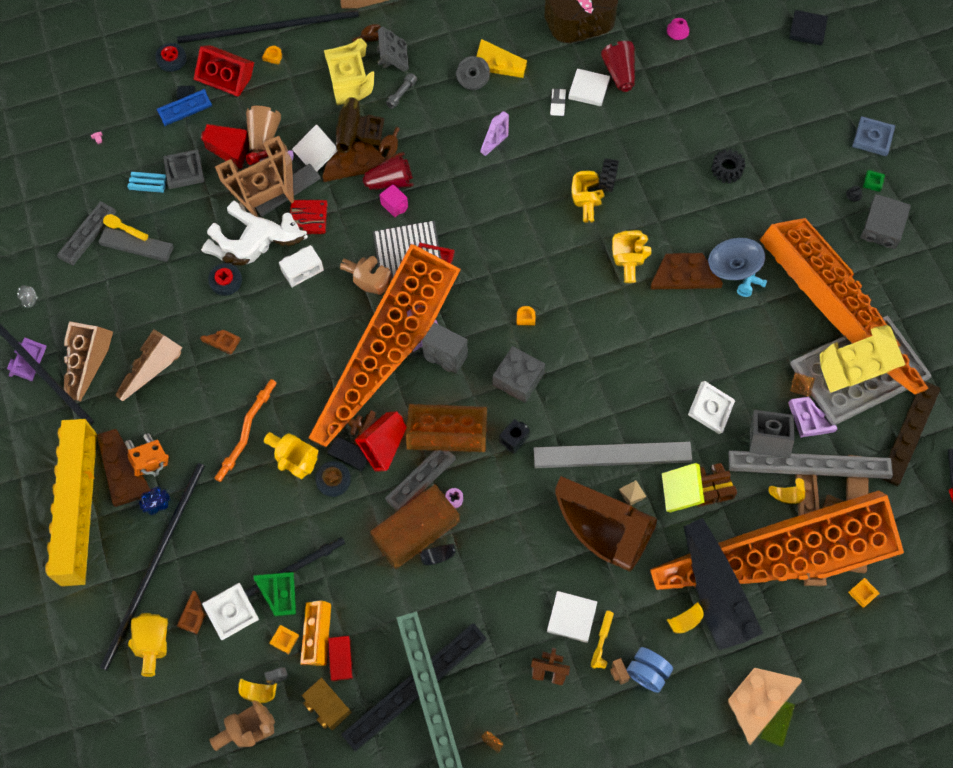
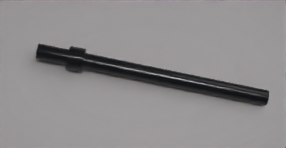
[244,537,346,598]

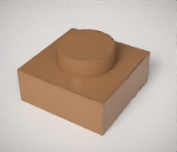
[610,658,630,685]

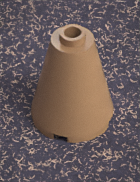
[246,106,281,153]

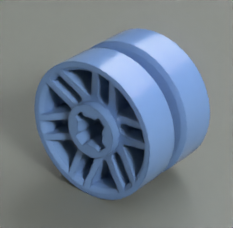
[626,647,673,693]

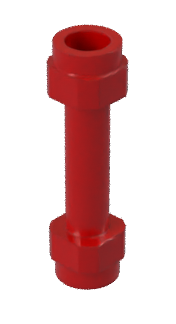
[246,150,269,165]

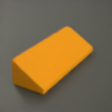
[300,601,331,666]

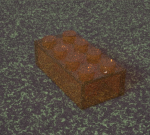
[406,404,487,452]
[370,484,460,569]

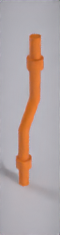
[214,379,277,482]

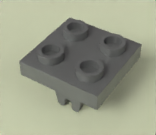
[377,27,409,72]
[163,150,205,189]

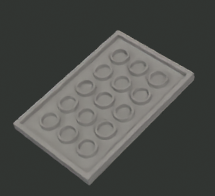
[790,315,932,425]

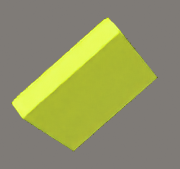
[662,463,705,512]

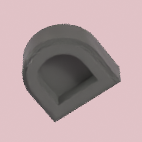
[264,668,288,685]

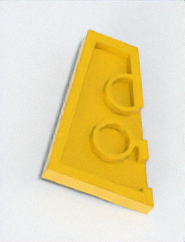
[476,39,527,78]

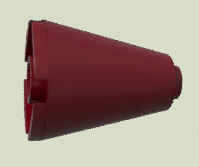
[601,41,635,92]
[362,152,414,190]

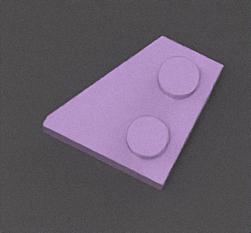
[788,397,837,437]

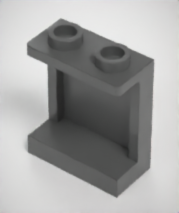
[860,194,911,249]

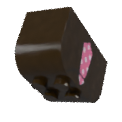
[544,0,618,43]

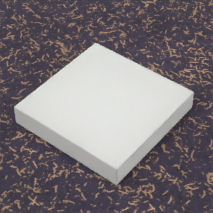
[568,69,610,106]
[292,124,338,171]
[688,381,735,434]
[202,583,259,641]
[547,591,597,643]

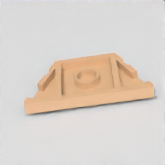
[728,668,802,745]

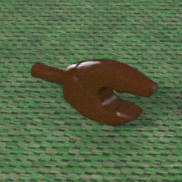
[352,24,381,42]
[379,127,400,160]

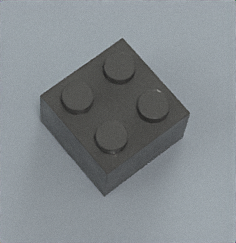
[422,322,468,374]
[493,346,545,403]
[750,410,794,458]

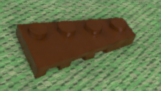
[97,429,154,507]

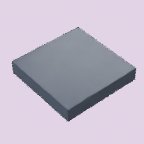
[852,116,895,156]

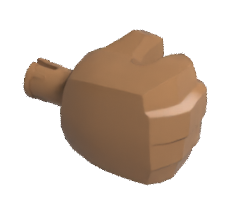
[340,256,392,295]
[209,700,275,751]

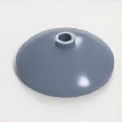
[708,238,765,280]

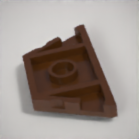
[322,140,386,182]
[651,253,723,289]

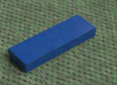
[157,89,212,126]

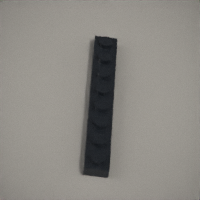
[341,623,487,752]

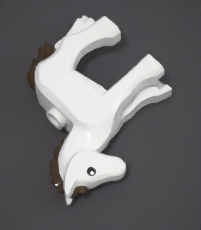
[201,201,308,265]

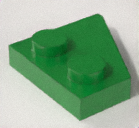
[253,572,296,616]

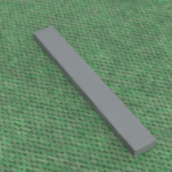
[534,442,692,468]
[728,451,893,479]

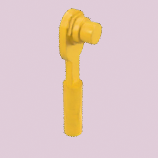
[103,214,148,241]
[591,611,614,669]

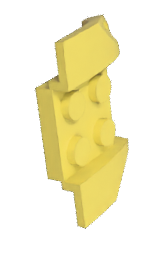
[324,38,374,105]
[819,325,906,393]

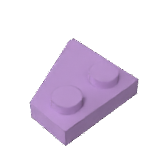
[480,111,509,156]

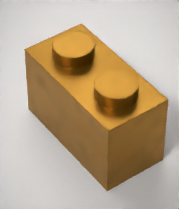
[302,677,351,730]

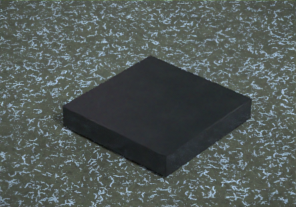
[789,10,828,46]

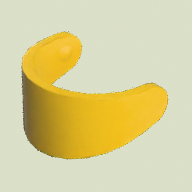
[769,478,806,504]
[667,602,704,633]
[239,678,277,703]

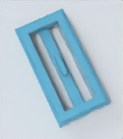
[127,172,167,193]

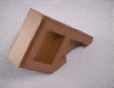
[200,330,241,355]
[177,591,206,634]

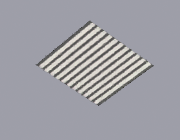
[373,221,441,283]

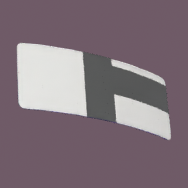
[550,89,566,116]

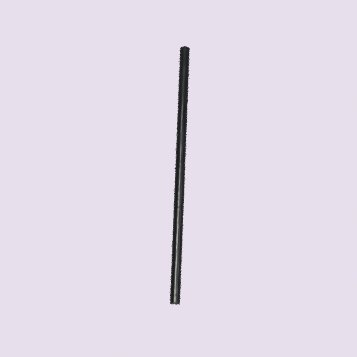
[177,10,359,43]
[0,323,94,425]
[100,463,205,671]

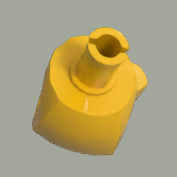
[571,171,605,223]
[612,230,651,283]
[264,432,319,479]
[128,613,168,677]

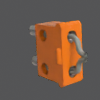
[125,433,169,477]

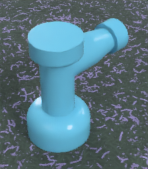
[737,274,767,297]

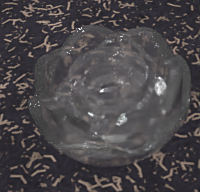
[17,285,37,308]

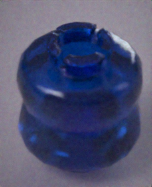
[139,487,170,515]

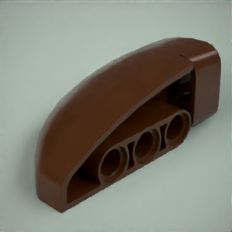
[555,476,657,572]

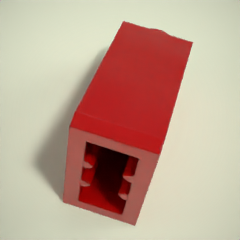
[201,124,249,169]
[355,411,407,472]

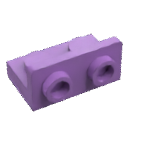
[7,337,47,381]

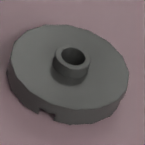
[456,56,490,90]

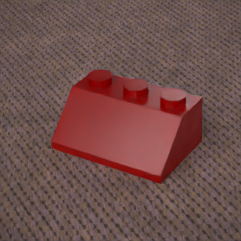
[194,45,254,97]

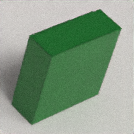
[863,170,885,192]

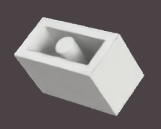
[279,245,324,287]

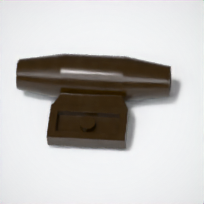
[336,97,385,153]

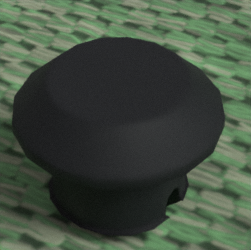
[846,186,862,202]

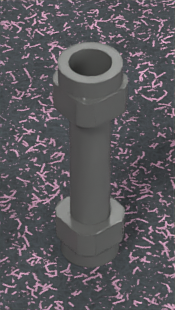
[386,73,417,109]

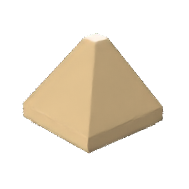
[619,480,646,506]

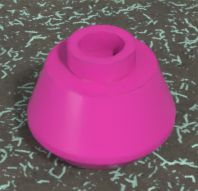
[667,18,689,40]

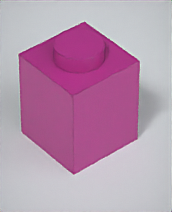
[380,184,408,217]

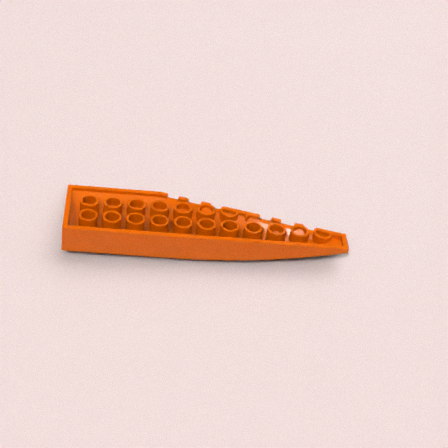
[760,218,928,395]
[308,243,461,447]
[650,491,904,590]

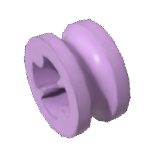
[445,488,463,508]

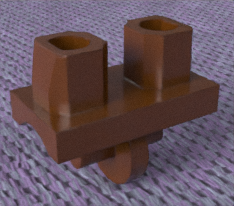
[348,410,378,447]
[531,647,570,685]

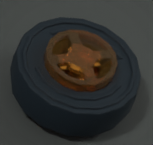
[315,461,351,497]

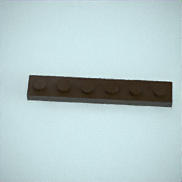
[880,381,941,487]

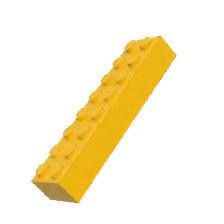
[45,419,97,586]

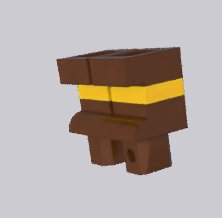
[697,463,738,507]

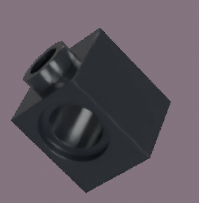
[499,419,530,454]

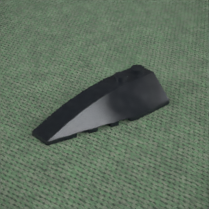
[683,518,763,650]

